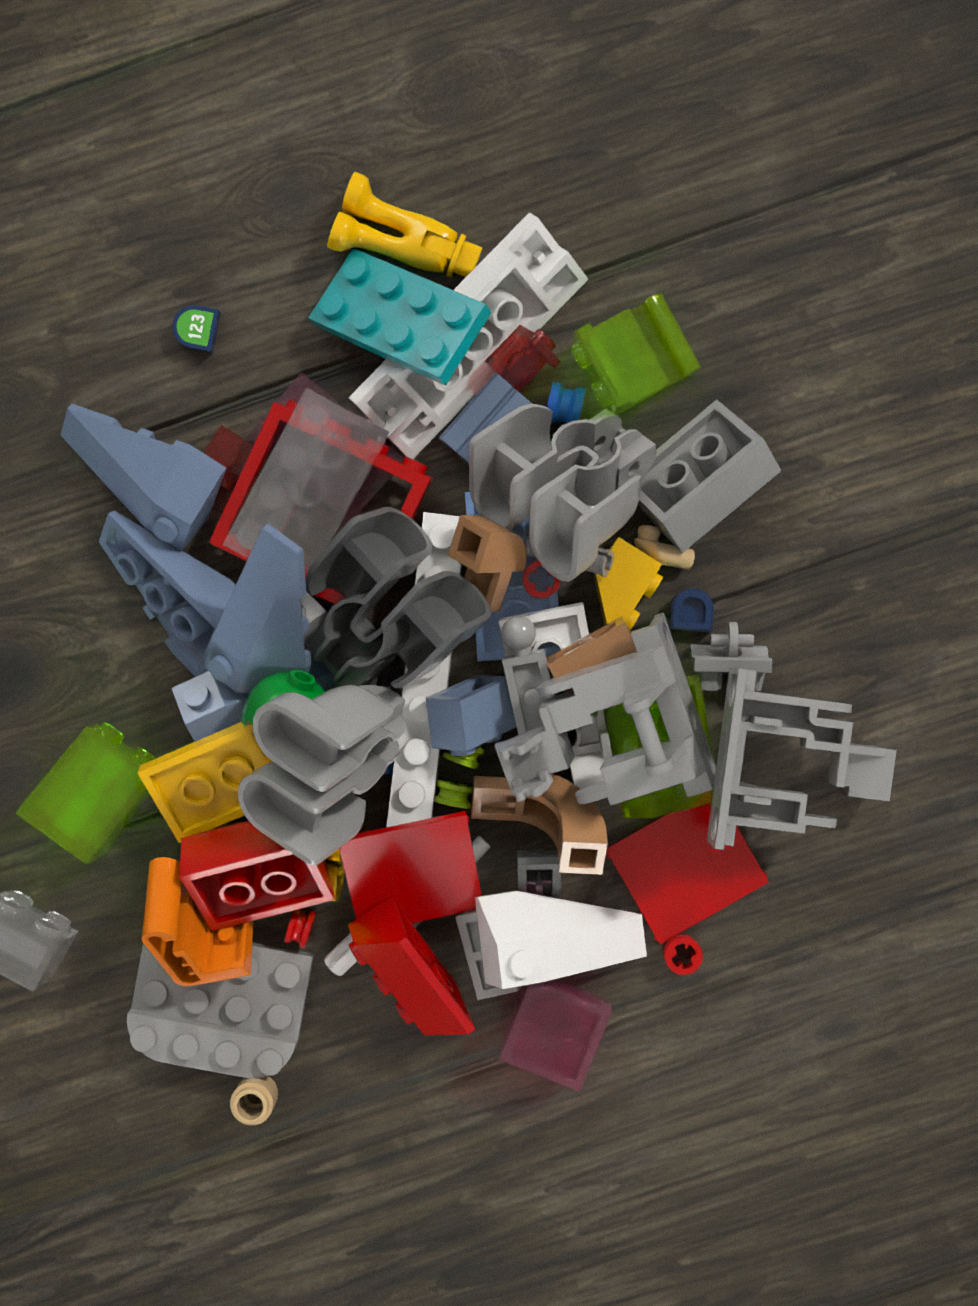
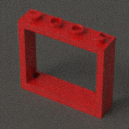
[209,399,434,615]

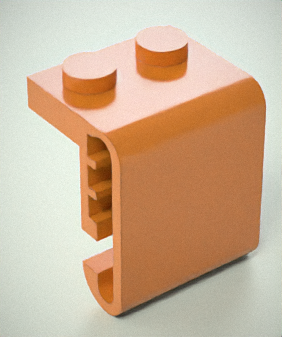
[142,857,253,986]

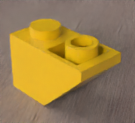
[593,537,663,630]

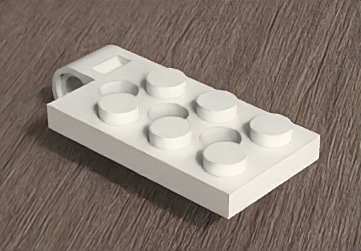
[498,602,613,789]

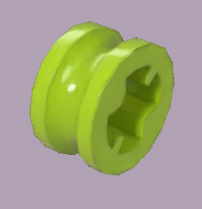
[443,746,485,769]
[434,780,473,809]

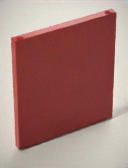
[606,790,769,944]
[339,811,482,923]

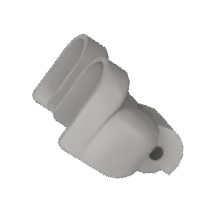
[469,404,656,582]
[238,685,406,865]

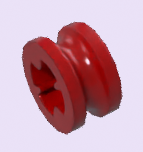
[522,560,561,599]
[284,909,316,949]
[663,934,703,975]

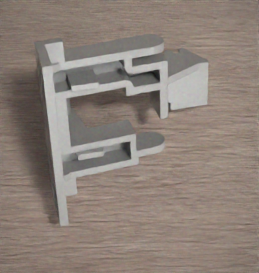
[495,612,716,805]
[706,668,897,850]

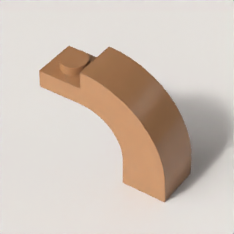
[471,774,608,875]

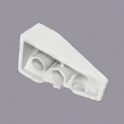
[475,891,647,989]

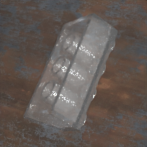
[223,388,390,579]

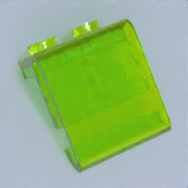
[570,292,702,415]

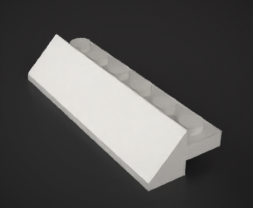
[349,212,588,459]

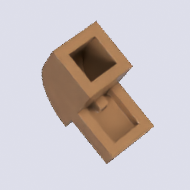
[448,515,526,612]

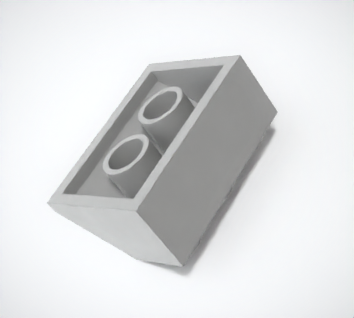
[638,400,781,553]

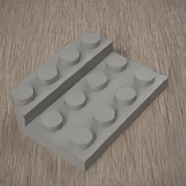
[127,942,315,1079]

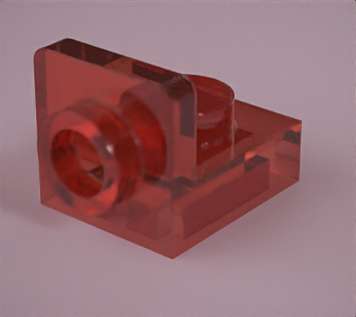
[484,325,561,392]
[204,425,254,492]

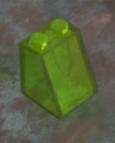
[16,723,156,865]

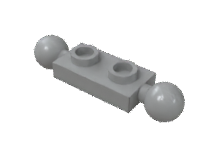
[501,616,555,774]

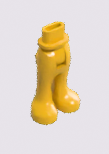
[327,172,483,278]

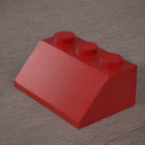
[179,821,334,931]
[348,896,476,1035]

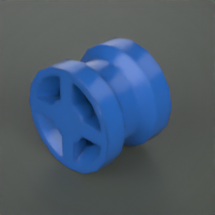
[547,381,586,425]

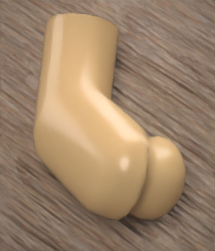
[634,524,695,570]

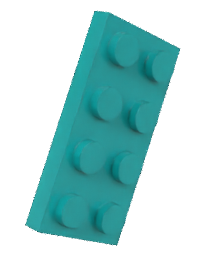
[308,248,492,386]

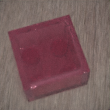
[499,979,612,1092]

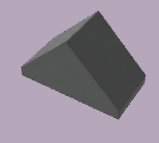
[517,850,561,899]

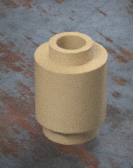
[230,1076,278,1125]

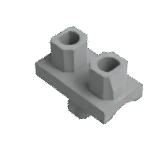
[690,622,772,691]

